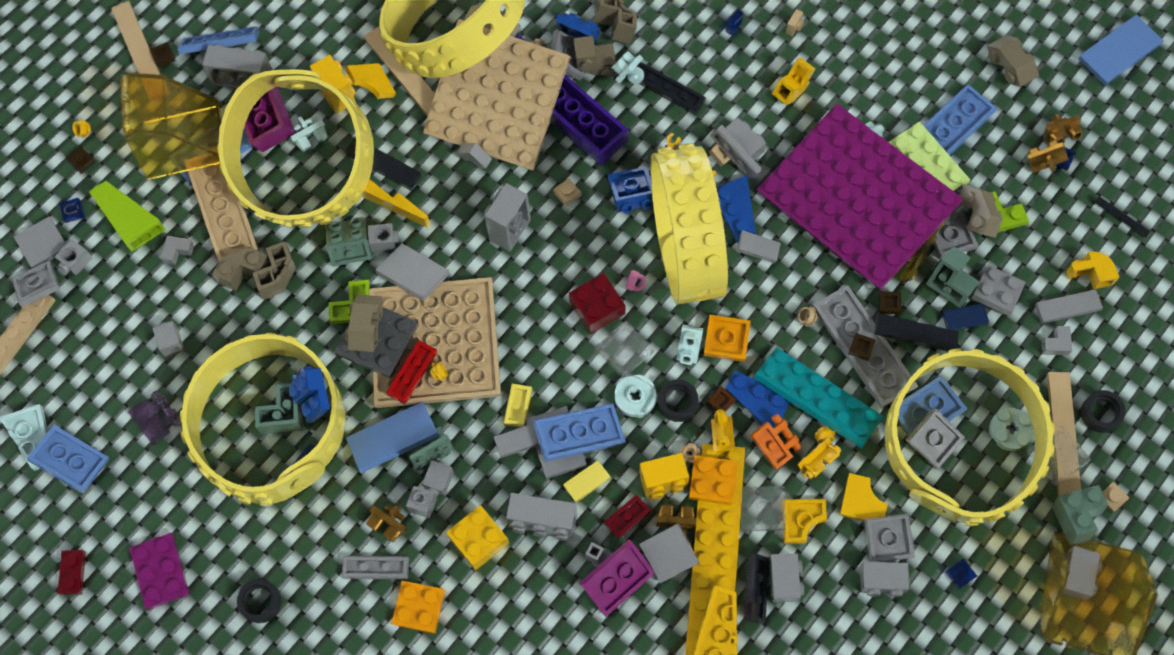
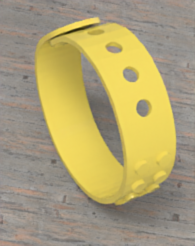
[379,0,525,78]
[217,69,374,228]
[651,143,728,305]
[180,333,346,506]
[884,349,1055,526]

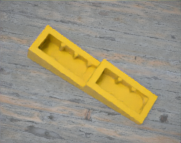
[362,179,430,228]

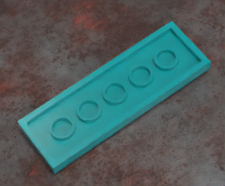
[754,347,884,449]

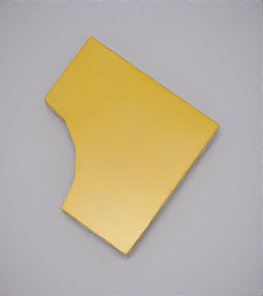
[345,63,396,99]
[840,473,888,522]
[782,499,827,544]

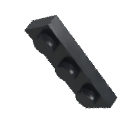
[744,553,769,624]

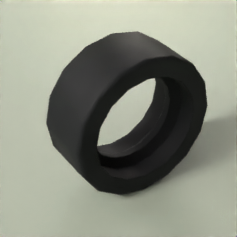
[658,379,698,422]
[1080,390,1126,433]
[237,579,282,623]

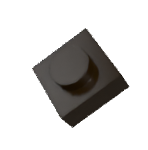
[150,42,176,68]
[66,146,96,174]
[879,291,902,314]
[848,333,876,361]

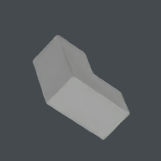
[456,143,492,169]
[160,236,195,265]
[1041,326,1072,355]
[585,542,610,566]

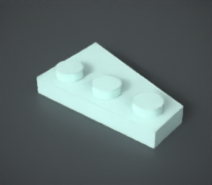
[0,404,48,471]

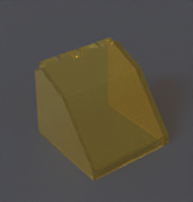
[120,73,222,180]
[1041,531,1158,655]

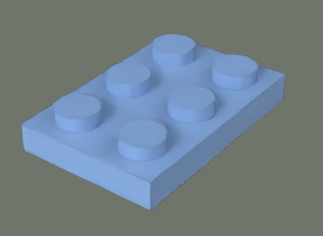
[898,375,967,436]
[27,425,109,494]

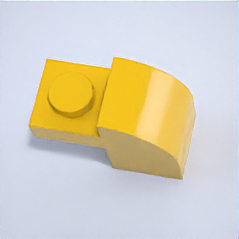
[772,57,815,106]
[1066,251,1119,289]

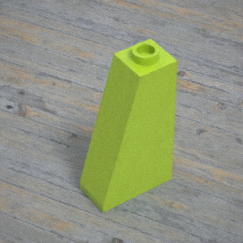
[89,181,166,252]

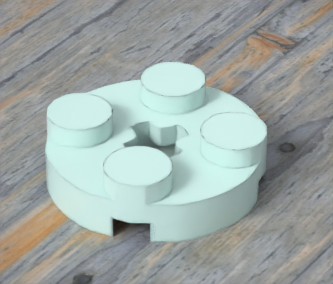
[615,375,657,418]
[989,408,1034,451]

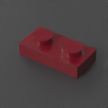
[604,494,651,540]
[57,550,86,595]

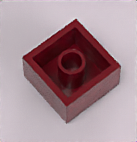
[569,273,626,334]

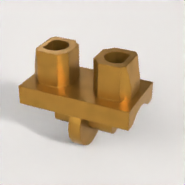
[1043,114,1083,143]
[1027,140,1068,173]
[366,504,408,543]
[656,505,697,536]

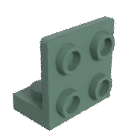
[326,218,372,267]
[406,426,453,471]

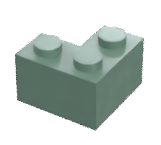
[926,245,980,308]
[255,383,303,434]
[1052,485,1108,546]

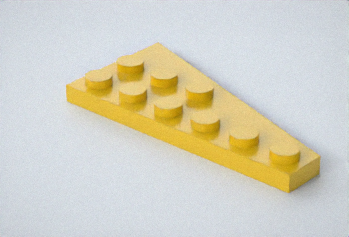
[693,585,738,655]

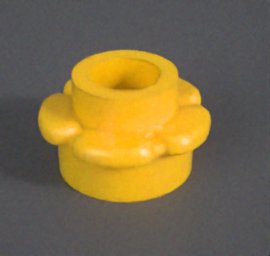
[72,119,91,138]
[430,362,449,381]
[815,427,836,444]

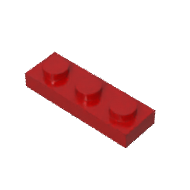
[386,340,438,405]

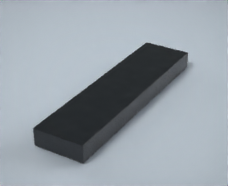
[636,62,706,115]
[344,137,422,191]
[874,313,959,352]

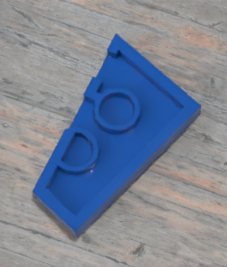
[716,175,755,243]
[725,370,790,428]

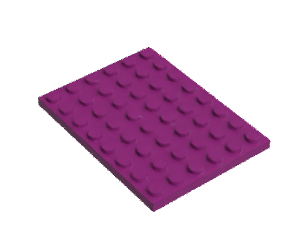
[757,104,963,291]

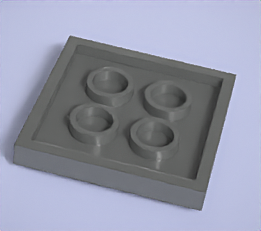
[334,307,419,379]

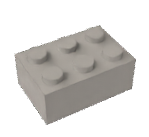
[202,45,272,88]
[484,183,531,252]
[506,493,577,541]

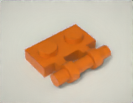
[750,413,802,470]

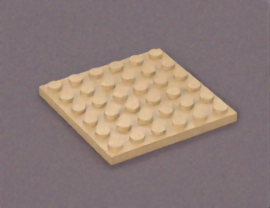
[423,19,571,170]
[369,277,501,408]

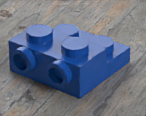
[555,13,600,45]
[608,166,653,213]
[289,366,330,423]

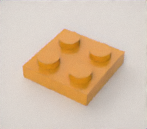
[703,315,751,362]
[689,455,738,505]
[391,581,445,634]

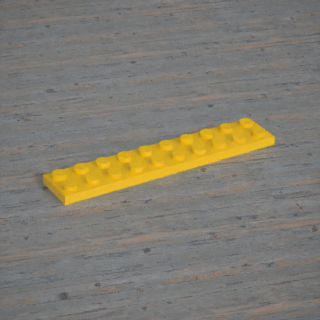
[685,444,745,655]

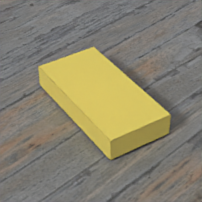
[504,384,533,428]
[563,460,611,503]

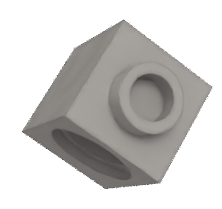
[368,223,399,252]
[55,239,93,276]
[152,321,185,357]
[422,460,454,497]
[406,486,437,519]

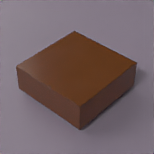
[706,386,736,413]

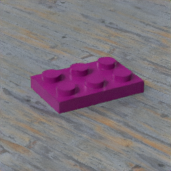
[129,533,190,610]
[579,539,655,617]

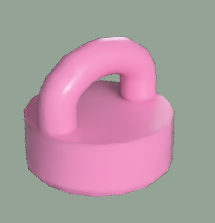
[625,270,646,291]

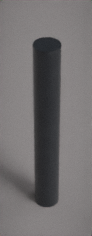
[1094,196,1151,238]

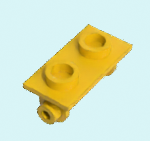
[711,409,735,453]
[798,437,841,479]

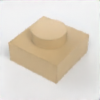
[786,9,804,37]
[709,144,730,167]
[553,178,581,206]
[1103,482,1129,513]

